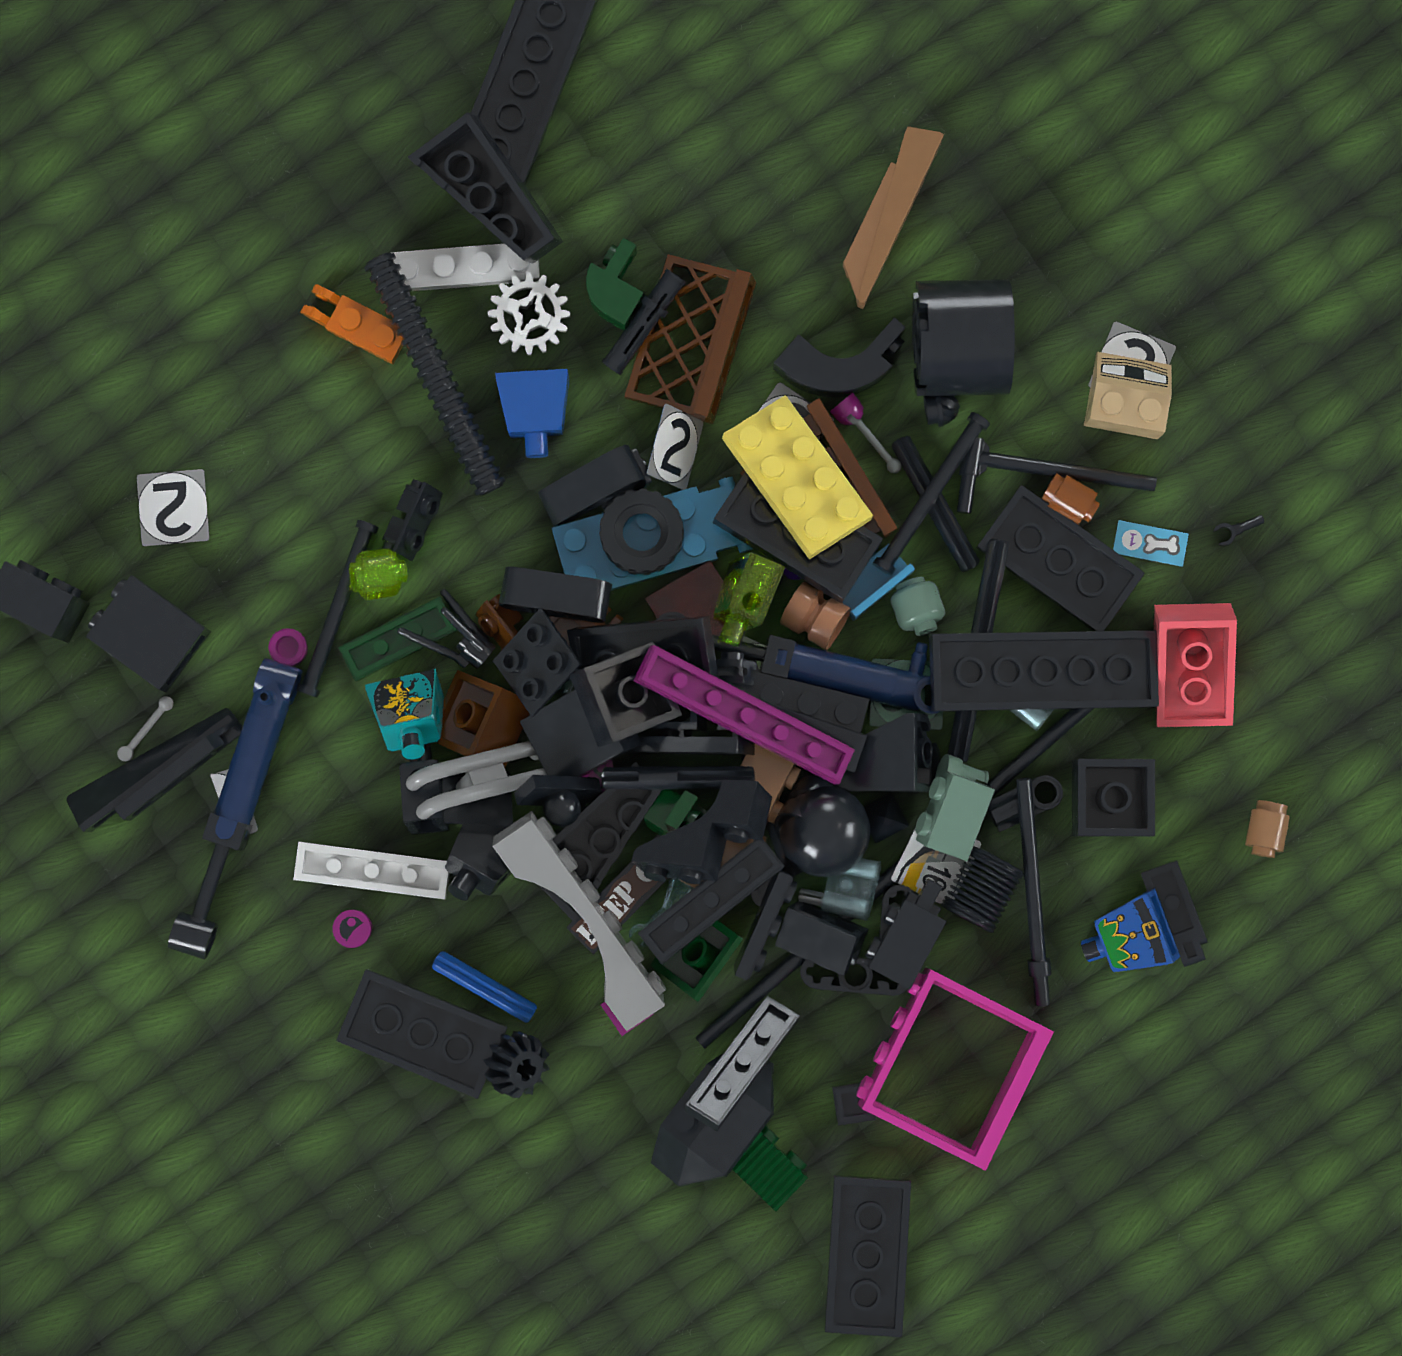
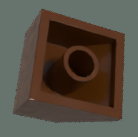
[435,670,529,768]

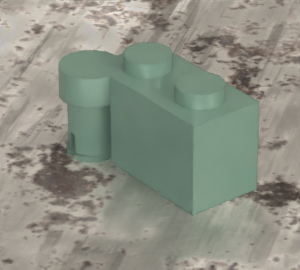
[915,754,995,861]

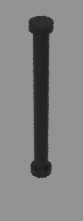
[873,412,990,576]
[296,520,379,698]

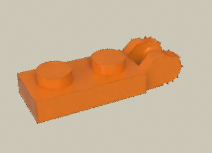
[300,284,403,364]

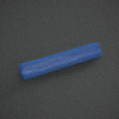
[432,951,537,1022]

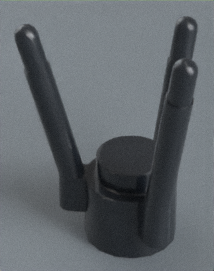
[397,589,496,669]

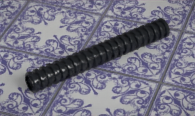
[364,252,506,496]

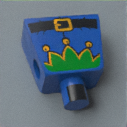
[1081,888,1180,972]

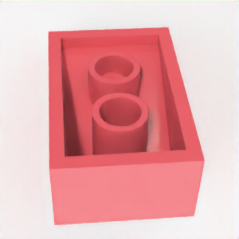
[1154,603,1237,727]

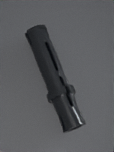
[602,268,686,375]

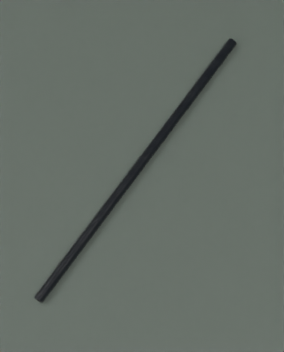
[695,709,1093,1049]

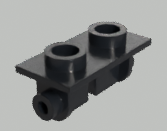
[382,479,443,562]

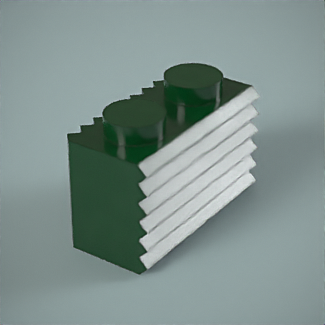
[732,1125,808,1212]

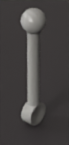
[117,696,173,761]

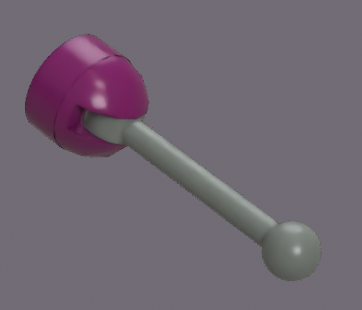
[830,393,902,473]

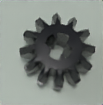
[483,1031,550,1099]

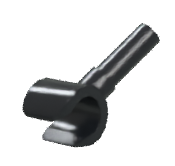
[1213,515,1264,547]

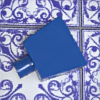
[495,369,569,458]

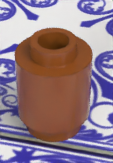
[1041,473,1100,525]

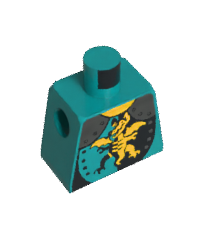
[365,669,444,759]

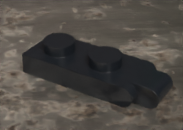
[1141,860,1208,967]

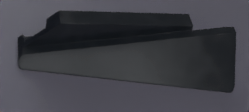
[66,708,243,832]

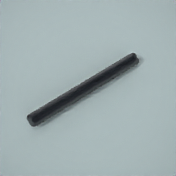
[948,539,1009,763]

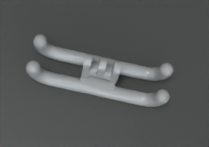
[406,741,547,819]

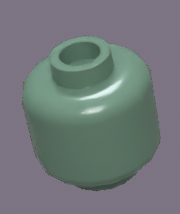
[890,577,946,636]

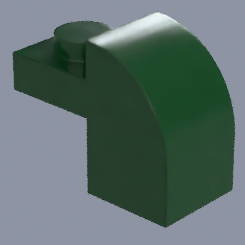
[586,238,644,331]
[643,789,707,836]

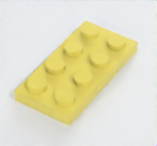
[722,395,873,559]

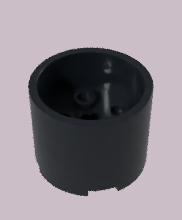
[912,279,1015,396]

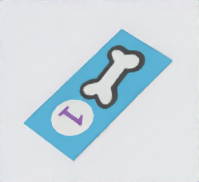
[1113,520,1189,567]

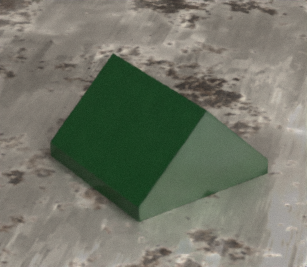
[650,920,743,1002]

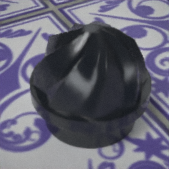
[923,396,960,427]

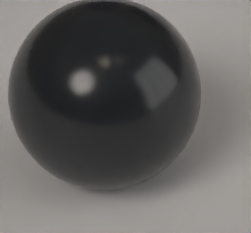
[778,786,870,877]

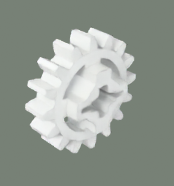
[488,272,570,356]

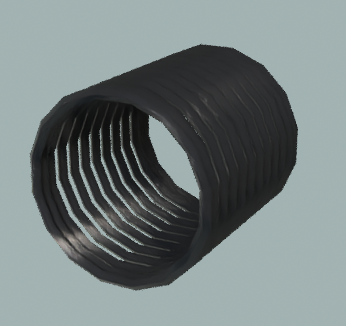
[940,846,1024,933]

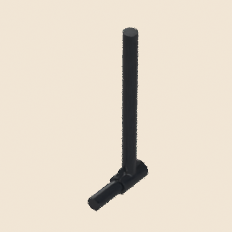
[957,437,1157,514]

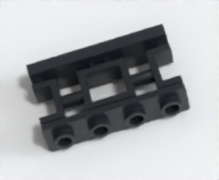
[625,652,757,755]

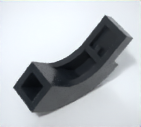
[773,317,906,397]

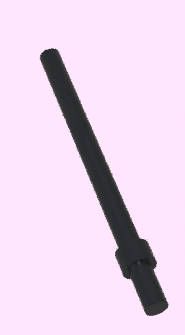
[1016,778,1052,1006]

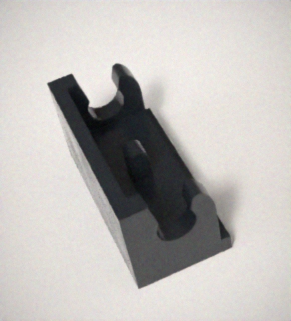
[775,901,869,976]

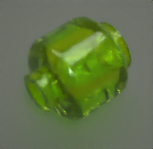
[349,548,408,600]

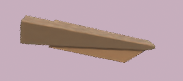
[843,127,944,309]

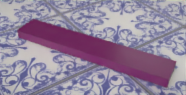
[634,645,855,784]

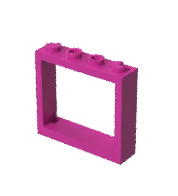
[856,967,1054,1171]

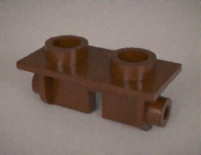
[475,594,523,651]

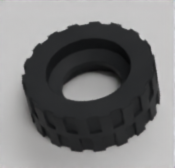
[599,489,684,575]

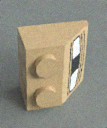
[1084,352,1172,439]

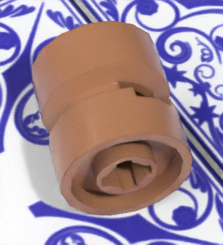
[780,581,851,650]

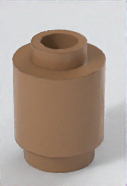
[1245,800,1290,858]

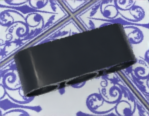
[538,445,644,527]
[498,567,612,623]

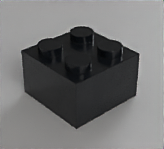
[0,560,90,643]
[570,642,682,748]
[1072,759,1155,837]

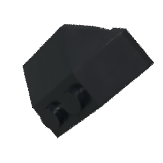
[651,1052,774,1187]

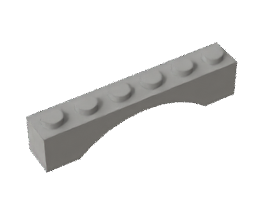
[493,811,666,1031]

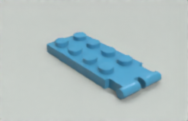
[552,477,753,591]

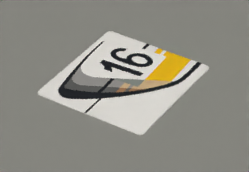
[891,830,981,903]

